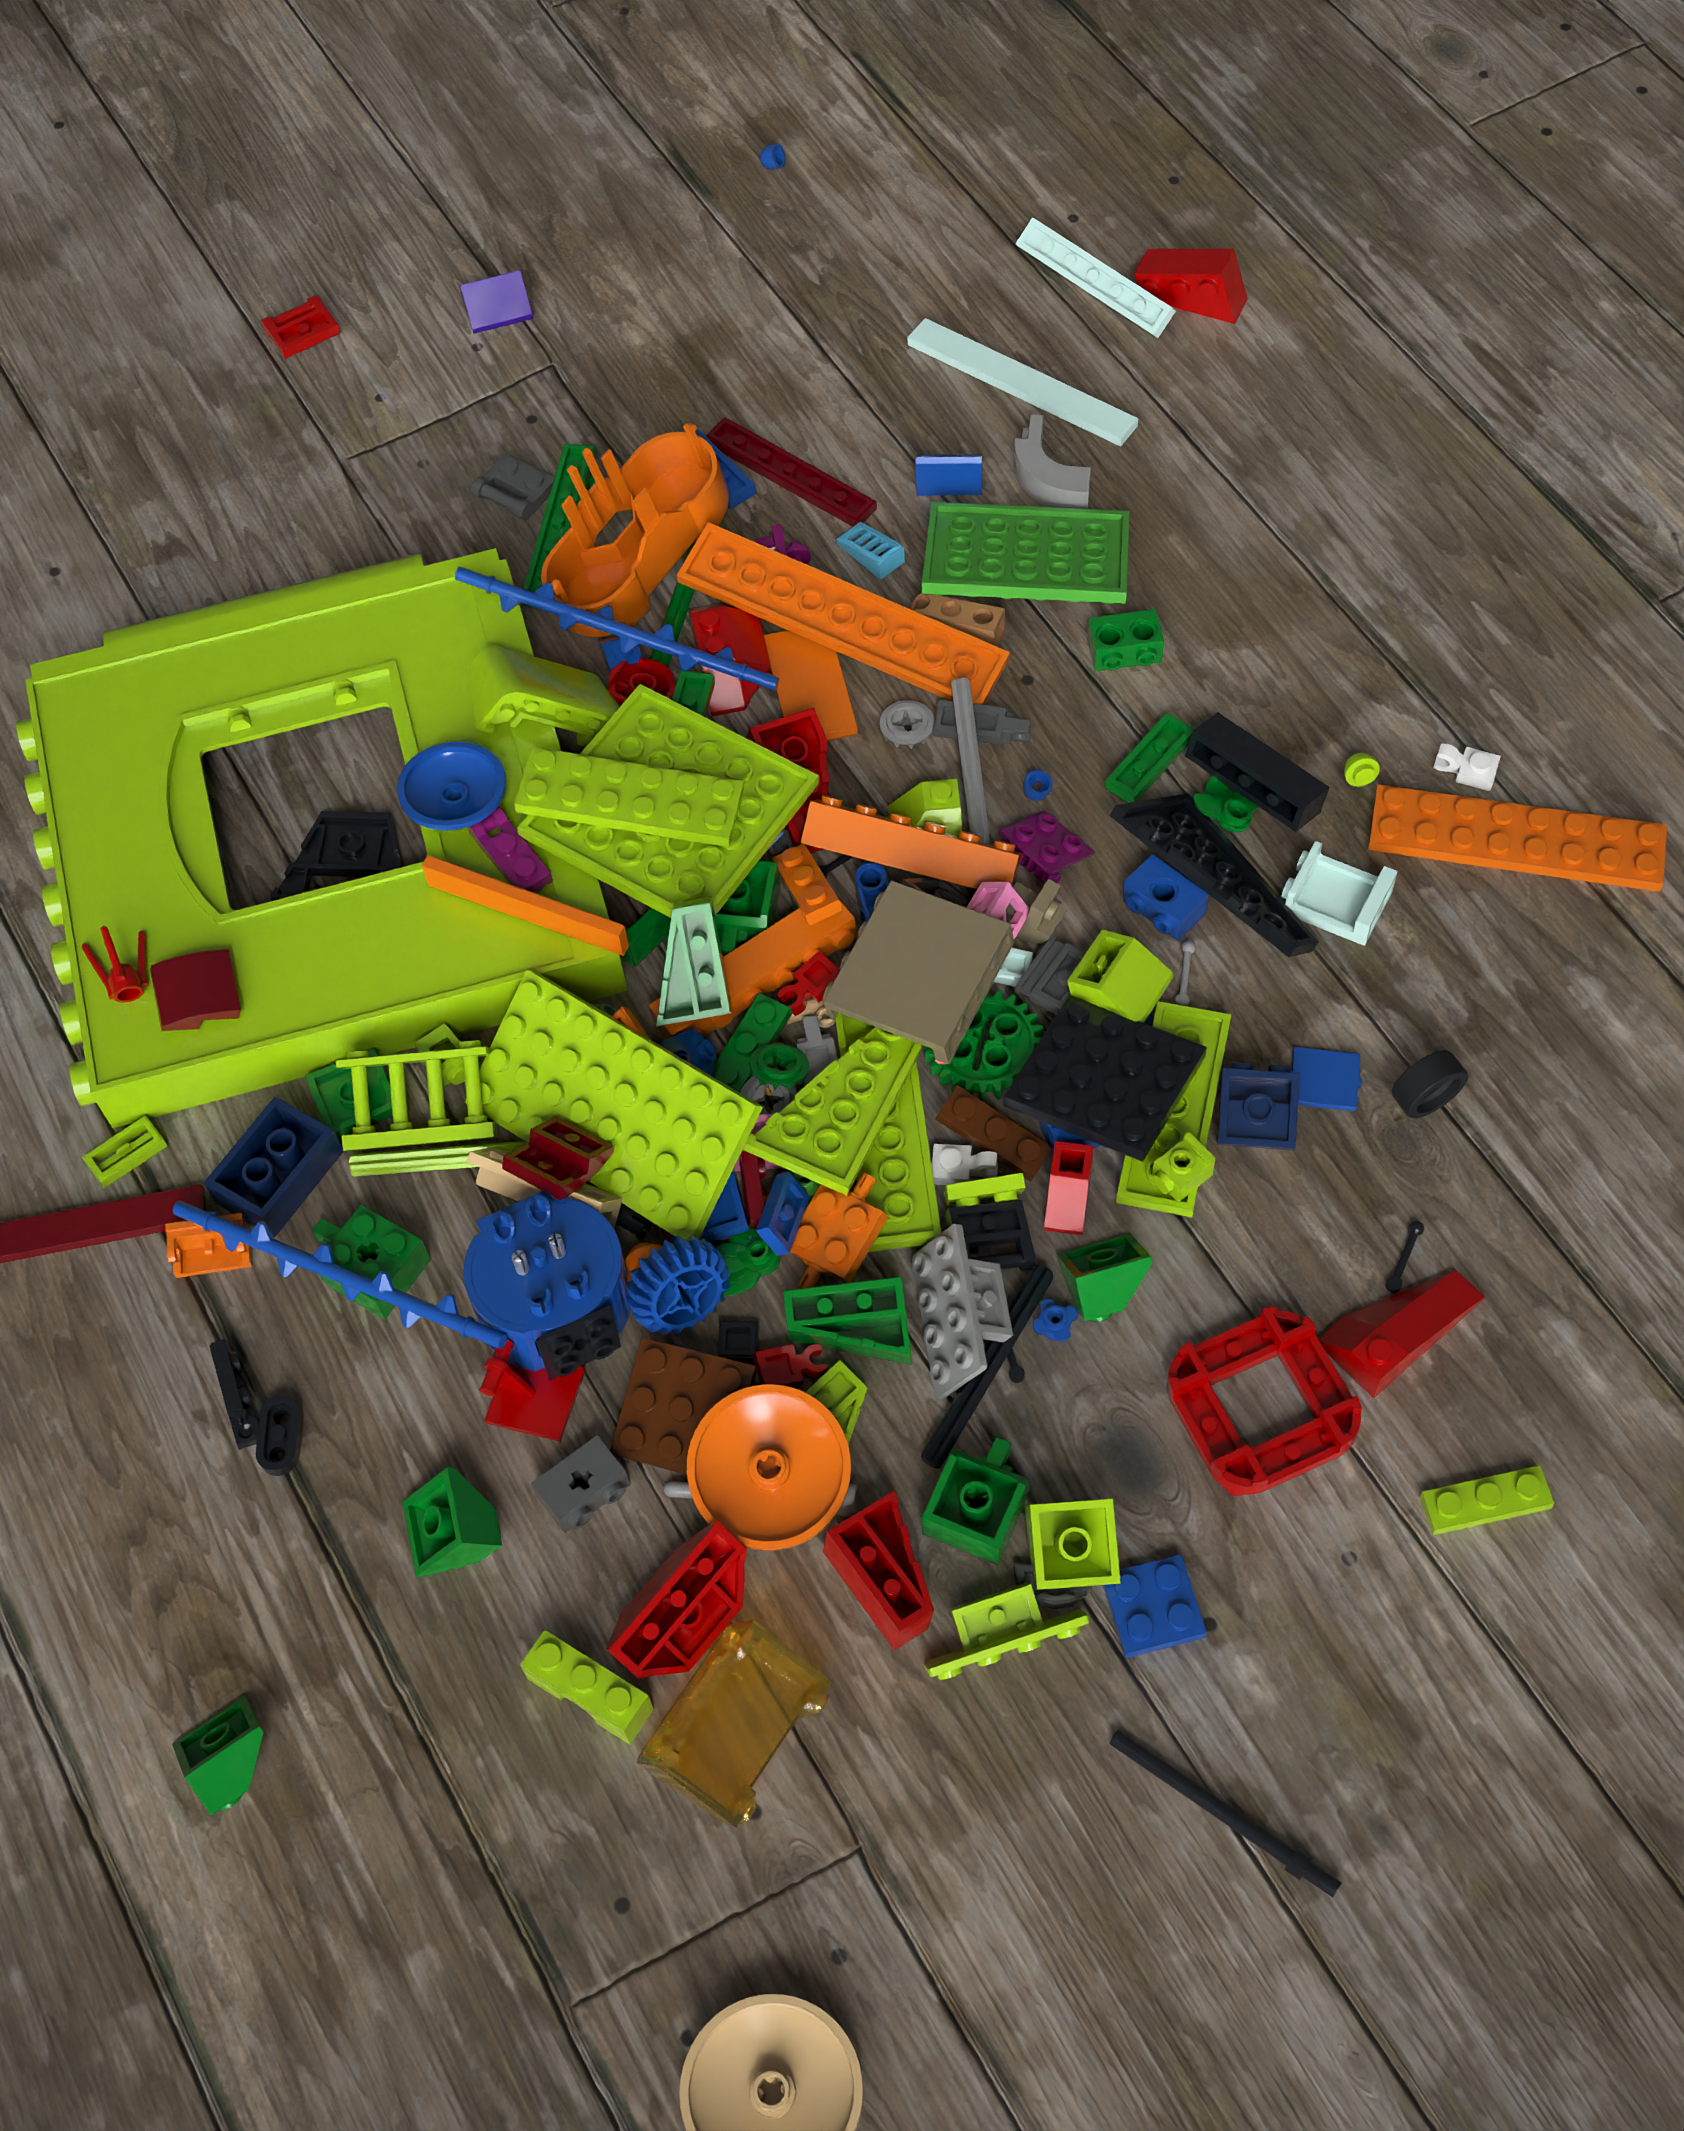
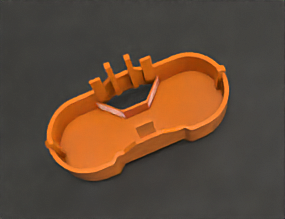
[541,423,729,638]

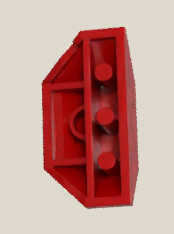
[688,602,771,717]
[606,1520,747,1678]

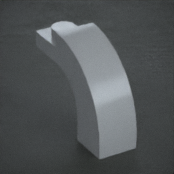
[1014,415,1091,509]

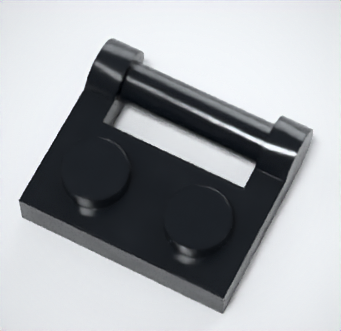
[945,1200,1036,1271]

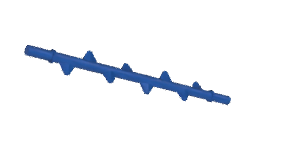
[455,567,779,691]
[173,1201,508,1349]

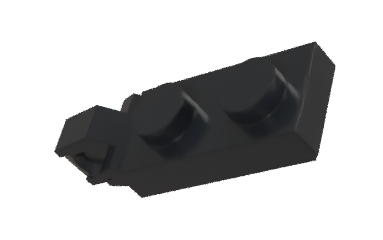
[209,1339,260,1450]

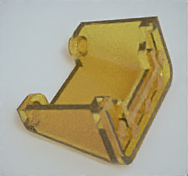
[637,1620,833,1828]

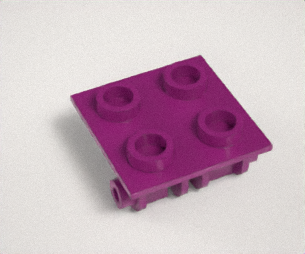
[999,811,1095,885]

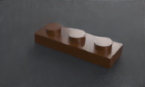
[935,1085,1053,1182]

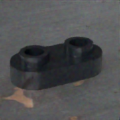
[256,1395,303,1476]

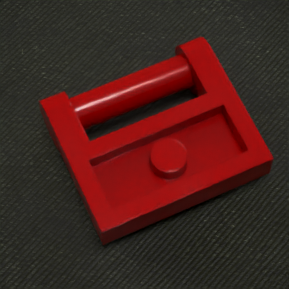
[260,295,340,359]

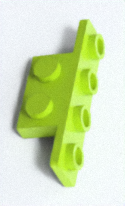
[923,1582,1090,1680]

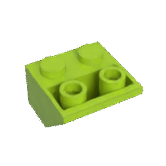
[1067,929,1174,1023]

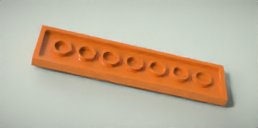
[1368,784,1667,892]

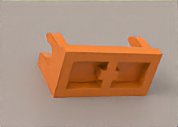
[165,1213,252,1278]

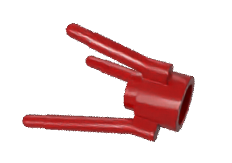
[81,926,149,1003]

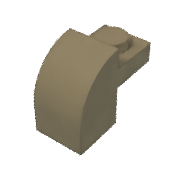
[1006,879,1067,944]

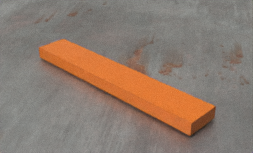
[421,855,629,956]

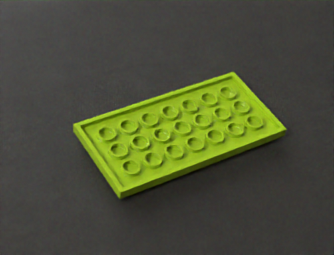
[464,969,763,1239]

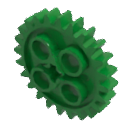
[924,990,1043,1101]

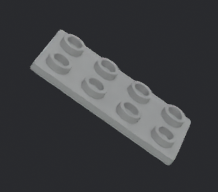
[912,1224,1013,1399]

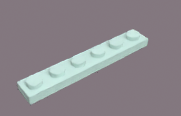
[1015,217,1176,338]

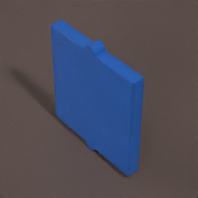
[1291,1047,1362,1111]

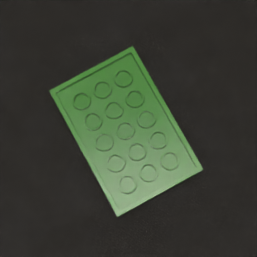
[922,502,1129,604]

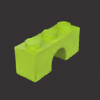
[520,1629,654,1745]

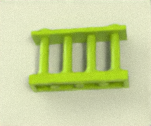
[335,1040,499,1151]

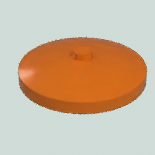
[687,1384,851,1551]

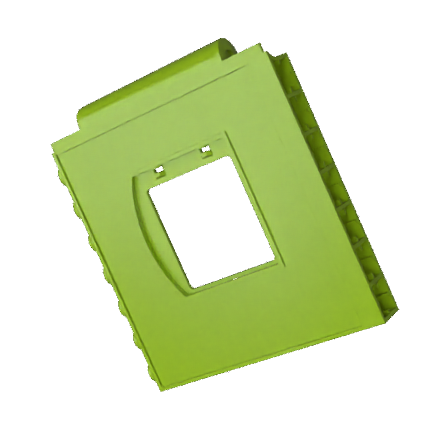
[16,548,628,1128]

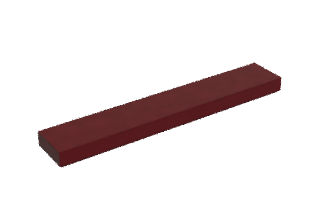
[706,417,877,527]
[0,1184,207,1263]

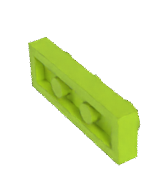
[1419,1465,1554,1536]

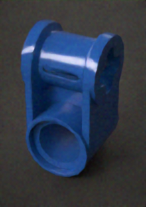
[855,863,890,922]

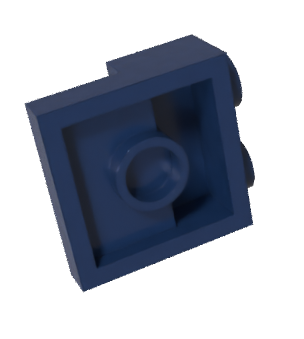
[1217,1062,1300,1151]

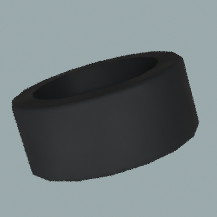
[1392,1050,1468,1119]

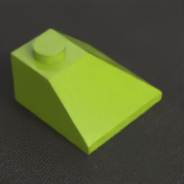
[888,779,962,836]
[1025,1499,1121,1590]

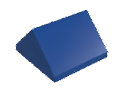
[916,454,982,496]

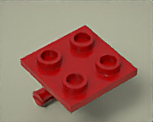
[479,1339,586,1442]

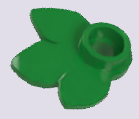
[1193,776,1258,833]
[715,1228,781,1296]

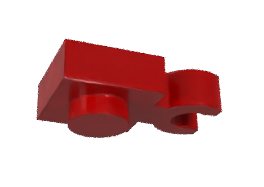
[777,951,840,1016]
[753,1344,828,1388]

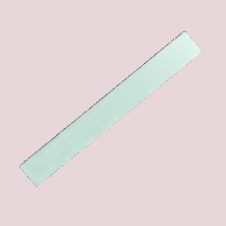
[907,318,1138,447]

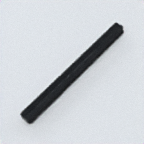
[921,1264,1053,1469]

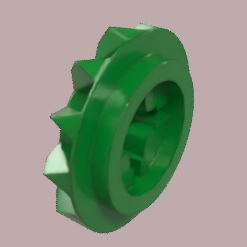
[749,1043,809,1090]

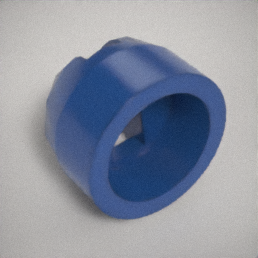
[760,143,785,170]
[1023,770,1053,802]

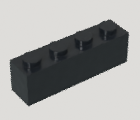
[1185,712,1330,832]

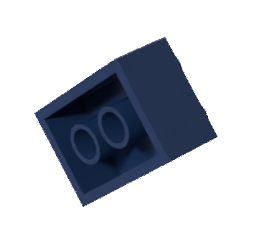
[204,1096,344,1238]

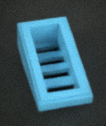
[836,522,905,580]

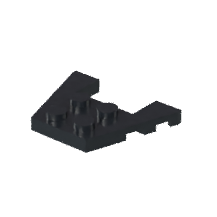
[271,811,402,901]

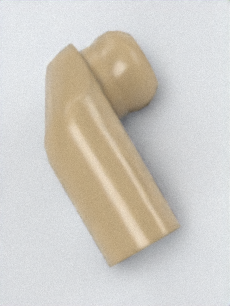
[787,998,835,1028]

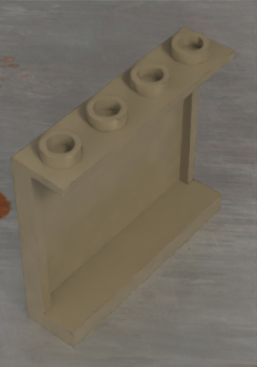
[823,880,1014,1065]

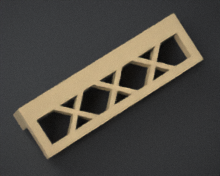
[467,1147,622,1228]

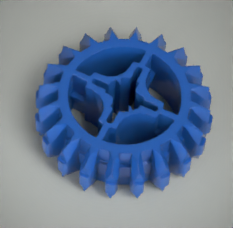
[626,1235,731,1336]

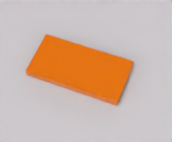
[764,630,858,741]

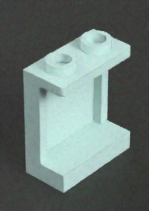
[1282,841,1398,946]

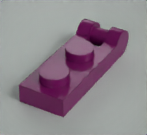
[467,807,553,893]

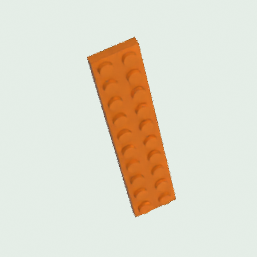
[676,522,1010,705]

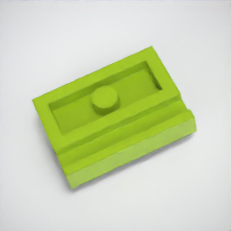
[944,1173,1026,1207]

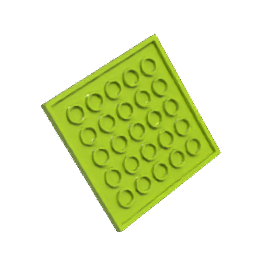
[517,684,819,918]

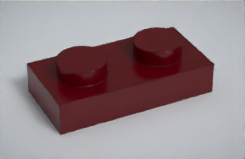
[738,1150,769,1229]

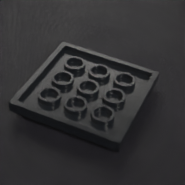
[1003,995,1207,1162]

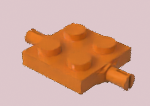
[790,1173,888,1289]

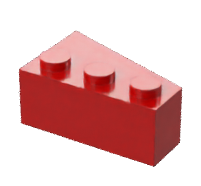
[1134,248,1248,324]

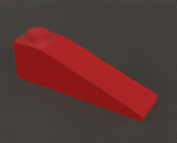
[1318,1270,1485,1398]

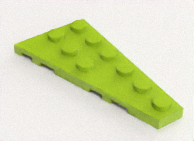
[743,1027,924,1196]

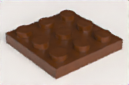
[610,1337,758,1475]

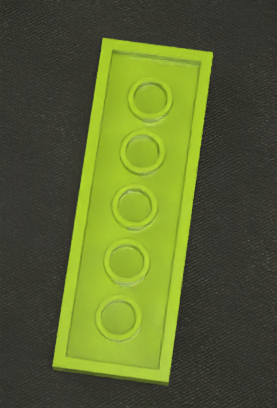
[514,747,744,847]
[1116,1001,1232,1218]

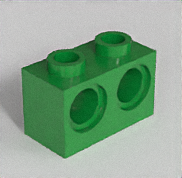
[1087,609,1164,672]

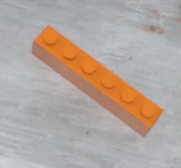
[801,795,1023,889]
[648,900,858,1039]

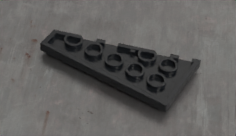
[1109,793,1319,957]

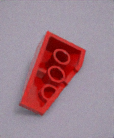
[746,708,829,854]

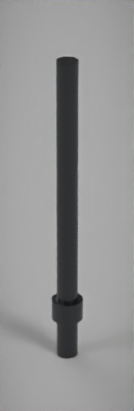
[1109,1730,1342,1898]

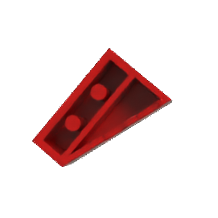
[823,1490,934,1651]

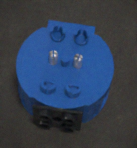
[463,1191,631,1381]

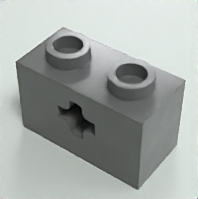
[531,1435,630,1533]

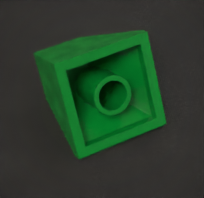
[1056,1232,1153,1322]
[402,1467,502,1577]
[172,1695,264,1816]

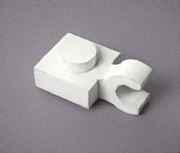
[1433,743,1501,791]
[932,1144,998,1185]

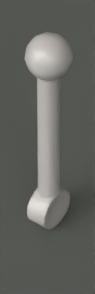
[1175,940,1196,1006]

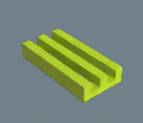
[82,1115,168,1188]

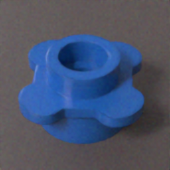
[1033,1299,1078,1342]

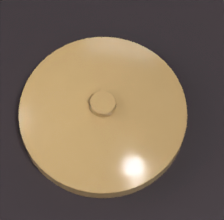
[679,1994,864,2131]

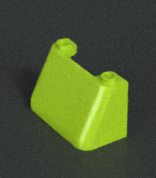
[470,645,620,749]

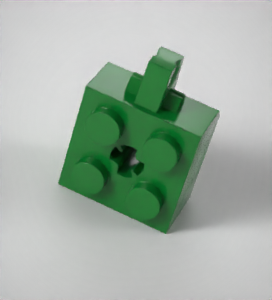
[715,861,780,957]
[312,1205,431,1320]
[922,1437,1030,1566]

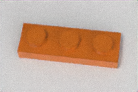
[772,844,843,926]

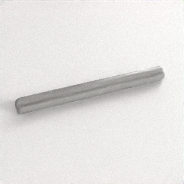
[951,677,990,844]

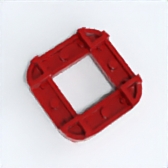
[1167,1306,1362,1496]

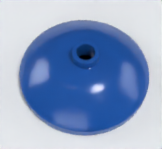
[397,742,506,831]

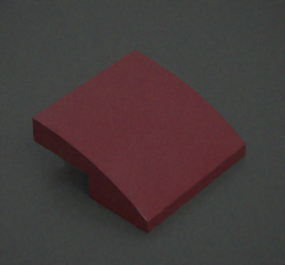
[150,949,241,1031]
[502,1116,614,1200]

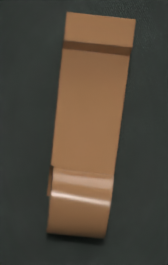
[909,593,1006,647]

